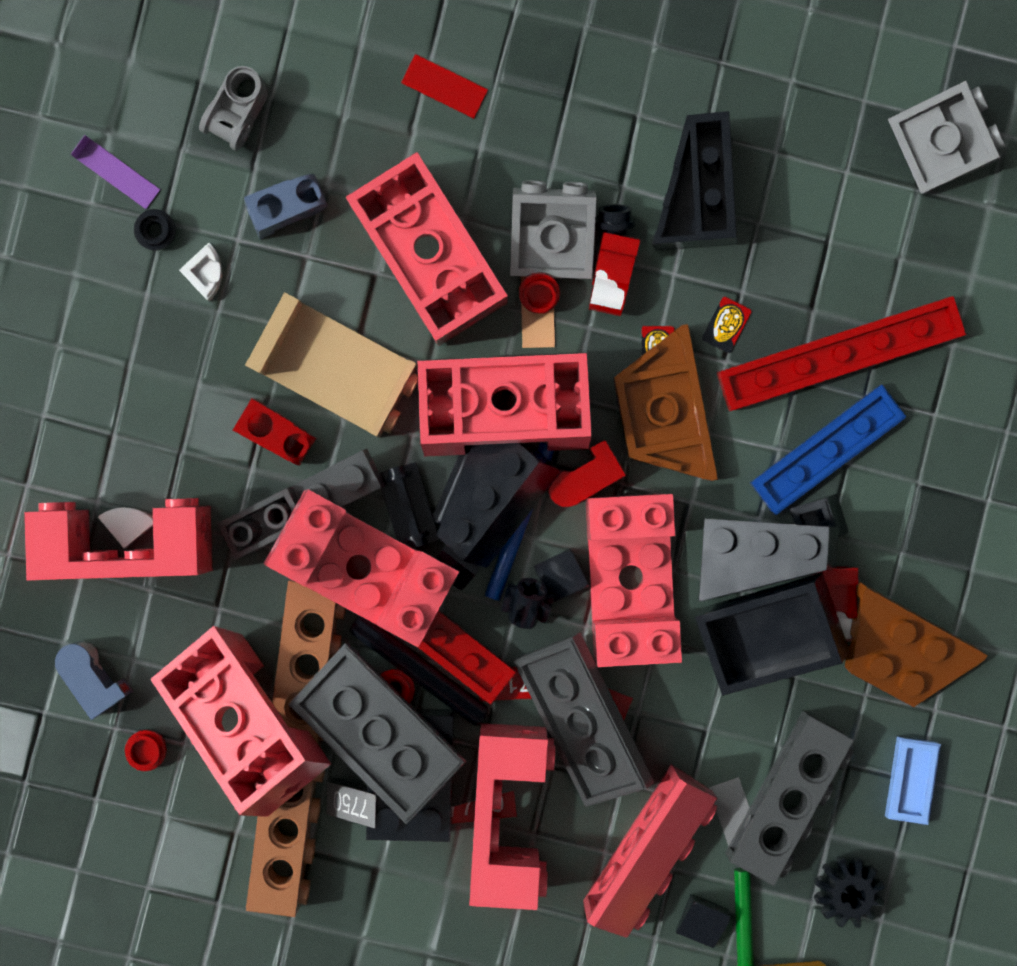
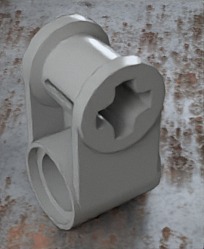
[199,66,268,151]

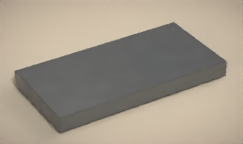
[513,633,654,807]
[288,643,467,824]

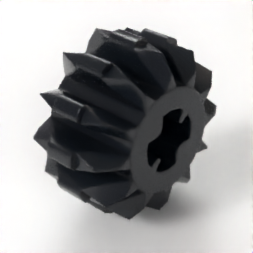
[814,856,885,928]

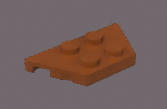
[613,324,718,481]
[845,582,988,707]

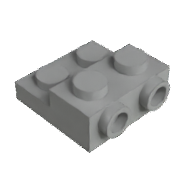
[888,81,1006,194]
[510,180,597,279]

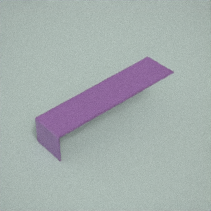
[70,135,160,209]

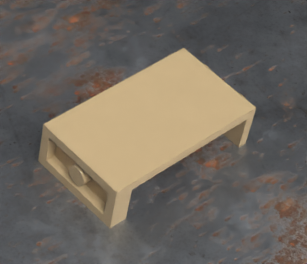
[245,292,418,438]

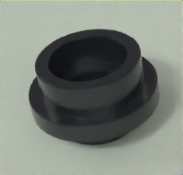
[595,204,636,236]
[134,209,176,251]

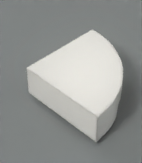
[179,243,222,302]
[98,507,153,548]

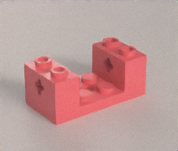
[346,152,508,346]
[417,353,591,457]
[264,489,459,647]
[585,494,682,667]
[24,498,213,580]
[150,626,331,817]
[469,723,555,910]

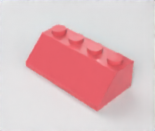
[583,764,717,938]

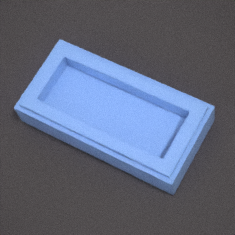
[885,736,941,825]

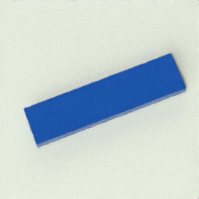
[749,385,906,515]

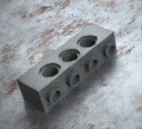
[725,711,854,886]

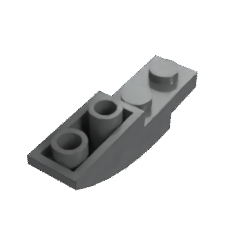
[217,449,386,560]

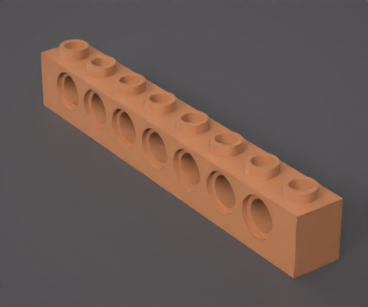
[246,580,346,917]

